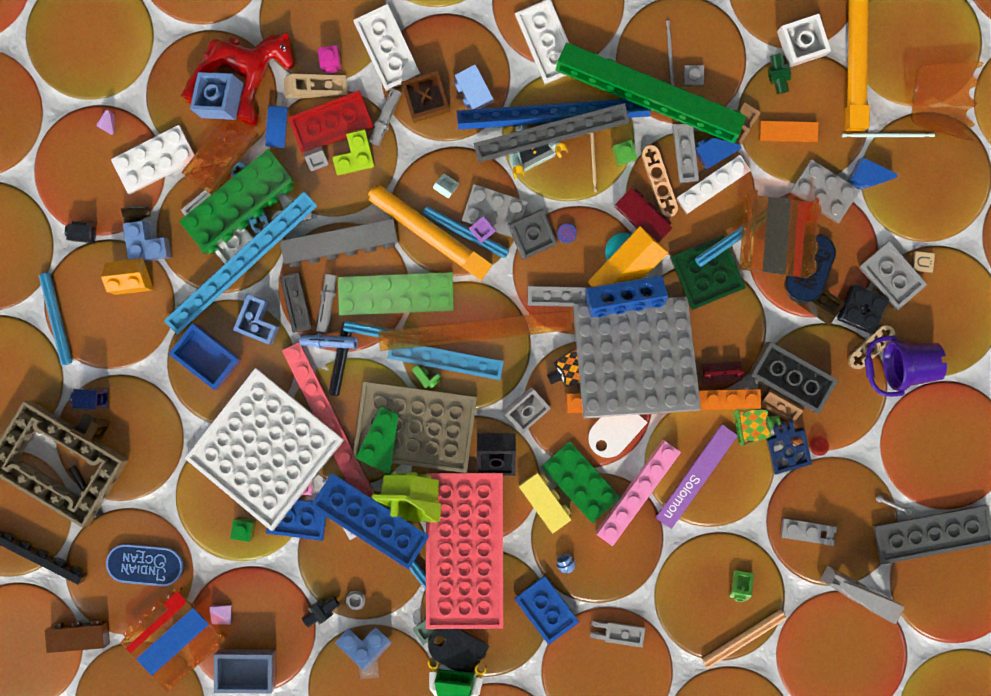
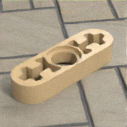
[847,325,895,369]

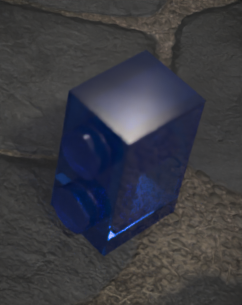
[70,387,108,410]

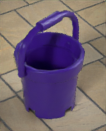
[864,335,947,397]

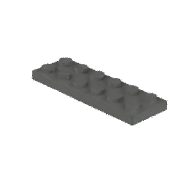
[873,505,991,564]

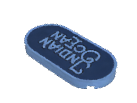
[106,544,184,586]

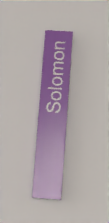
[655,424,738,529]

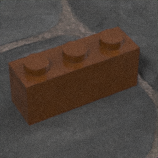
[45,619,110,653]

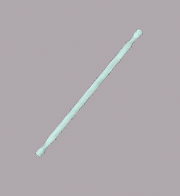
[842,133,935,137]

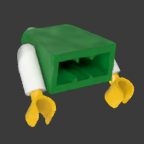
[428,658,487,696]

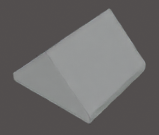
[503,386,551,434]

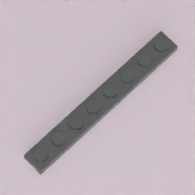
[473,103,629,163]

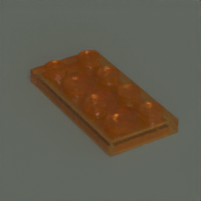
[181,118,259,195]

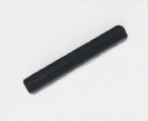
[329,321,352,396]

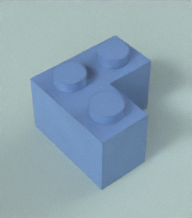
[123,221,173,262]
[233,294,280,345]
[335,627,391,671]

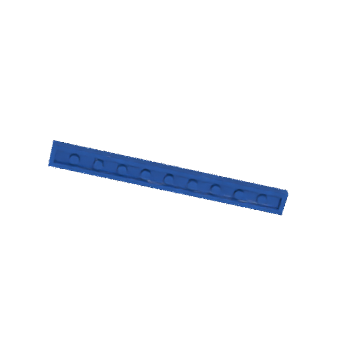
[457,99,651,130]

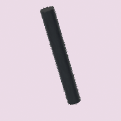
[68,466,104,518]

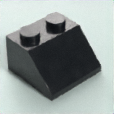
[477,433,516,476]

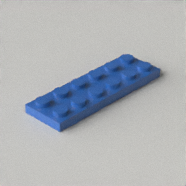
[310,473,429,569]

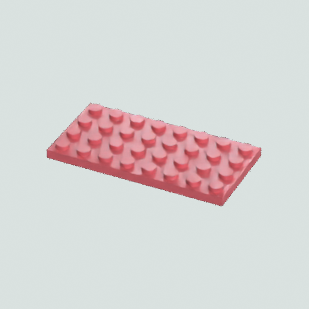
[426,473,503,629]

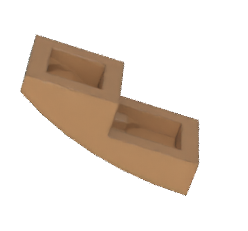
[735,102,761,145]

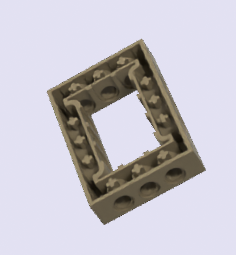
[0,400,129,528]

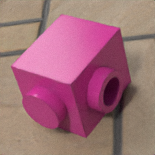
[318,45,342,73]

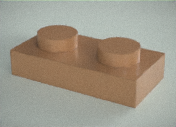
[761,388,804,423]

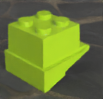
[372,472,441,522]

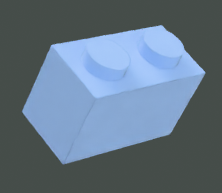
[453,65,493,110]

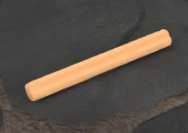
[702,610,786,668]

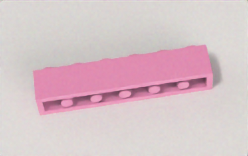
[595,439,681,546]

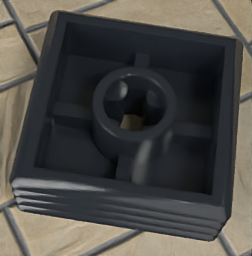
[837,285,889,334]

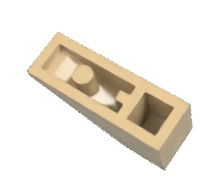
[284,74,348,98]

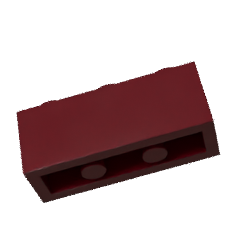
[613,188,672,243]

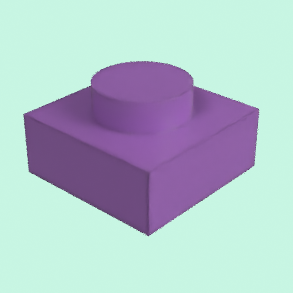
[469,216,496,243]

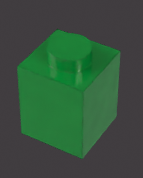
[230,517,256,542]

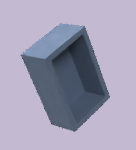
[214,649,276,694]

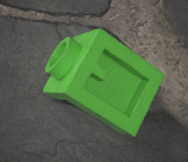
[412,365,441,388]
[729,570,754,602]

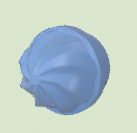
[556,554,575,574]

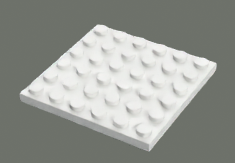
[185,368,344,531]

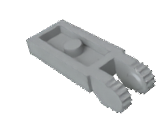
[590,620,646,647]

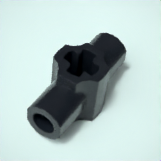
[302,595,340,628]

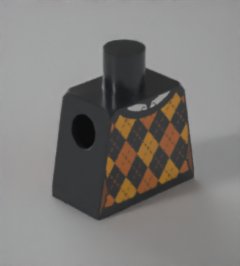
[546,347,580,387]

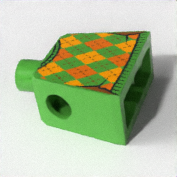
[733,409,780,446]

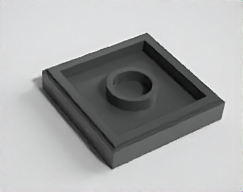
[507,209,557,260]

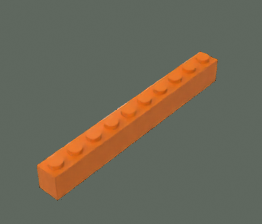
[565,388,761,413]

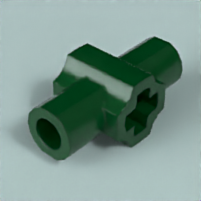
[768,53,791,95]

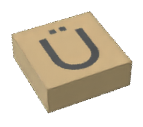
[912,251,935,273]

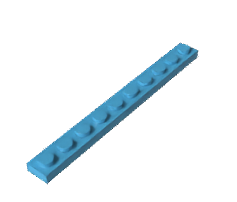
[164,191,318,334]

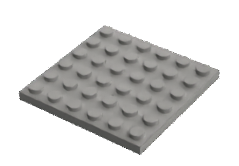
[573,297,701,418]

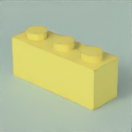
[519,472,572,534]

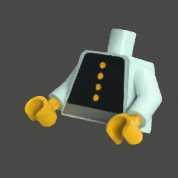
[509,125,568,179]

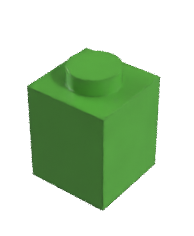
[612,140,638,167]

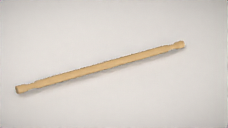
[588,101,597,193]

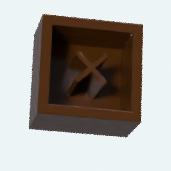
[401,71,450,123]

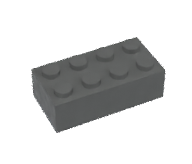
[747,342,838,414]

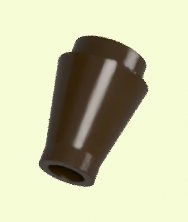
[121,205,151,223]

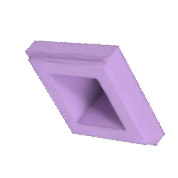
[97,110,115,136]
[210,605,232,625]

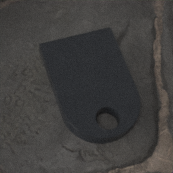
[428,629,489,673]

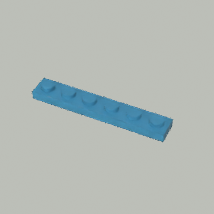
[387,340,504,380]

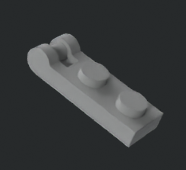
[780,518,837,546]

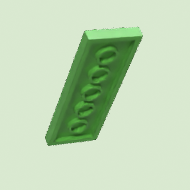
[338,272,454,316]

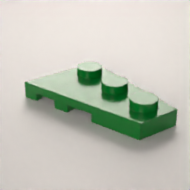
[356,406,399,475]

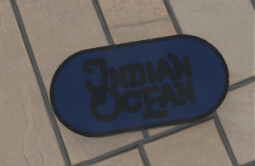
[784,233,836,304]

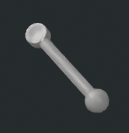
[876,495,913,516]

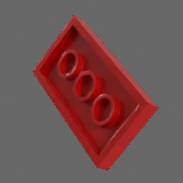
[288,90,374,155]

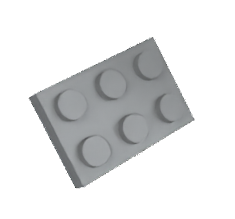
[789,159,860,223]
[462,184,528,238]
[859,241,927,310]

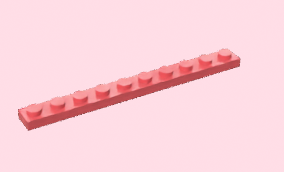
[282,342,380,504]

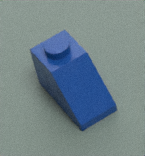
[695,138,742,170]
[848,158,898,190]

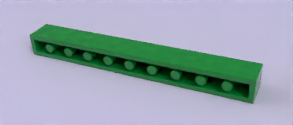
[555,42,746,144]

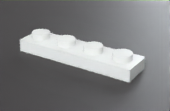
[676,155,751,214]

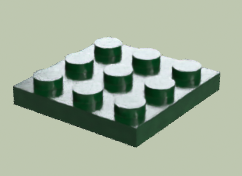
[670,235,746,310]

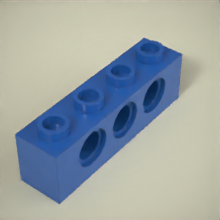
[585,276,668,318]

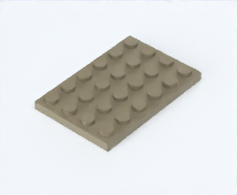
[353,382,477,473]

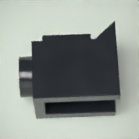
[64,221,97,243]

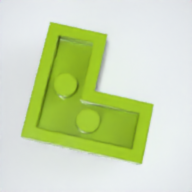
[332,129,375,176]

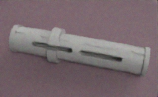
[368,88,402,146]
[316,274,337,332]

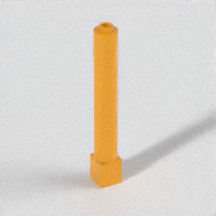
[845,0,870,131]
[368,185,492,281]

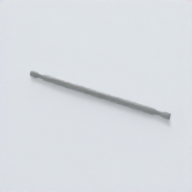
[666,20,675,86]

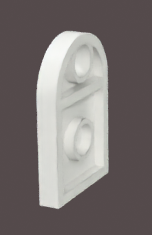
[588,415,647,458]

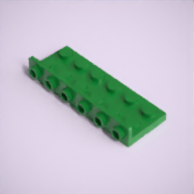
[179,149,296,255]

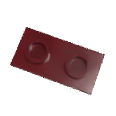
[702,362,744,383]

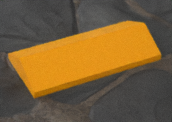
[588,226,668,302]

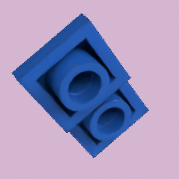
[265,105,288,148]

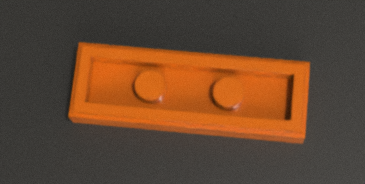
[759,121,819,142]

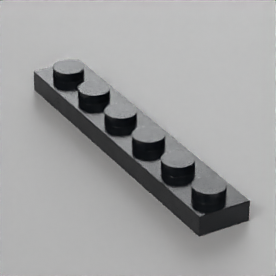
[0,530,87,585]

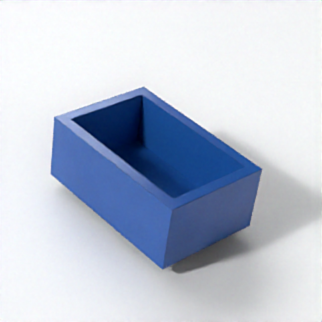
[168,324,242,390]

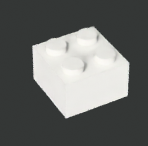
[777,14,831,67]

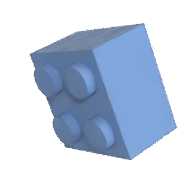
[190,72,243,120]

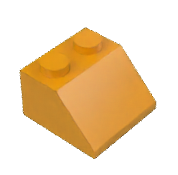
[101,258,153,295]

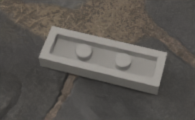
[672,124,699,183]
[528,286,586,307]

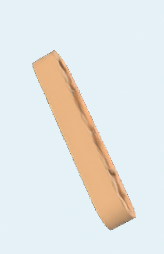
[641,145,678,218]

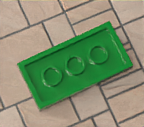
[541,441,620,524]

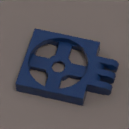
[766,419,812,475]

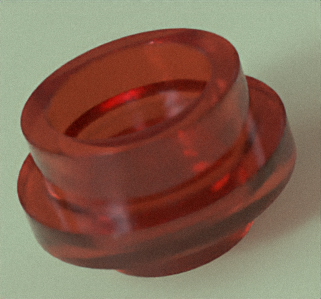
[809,437,829,456]

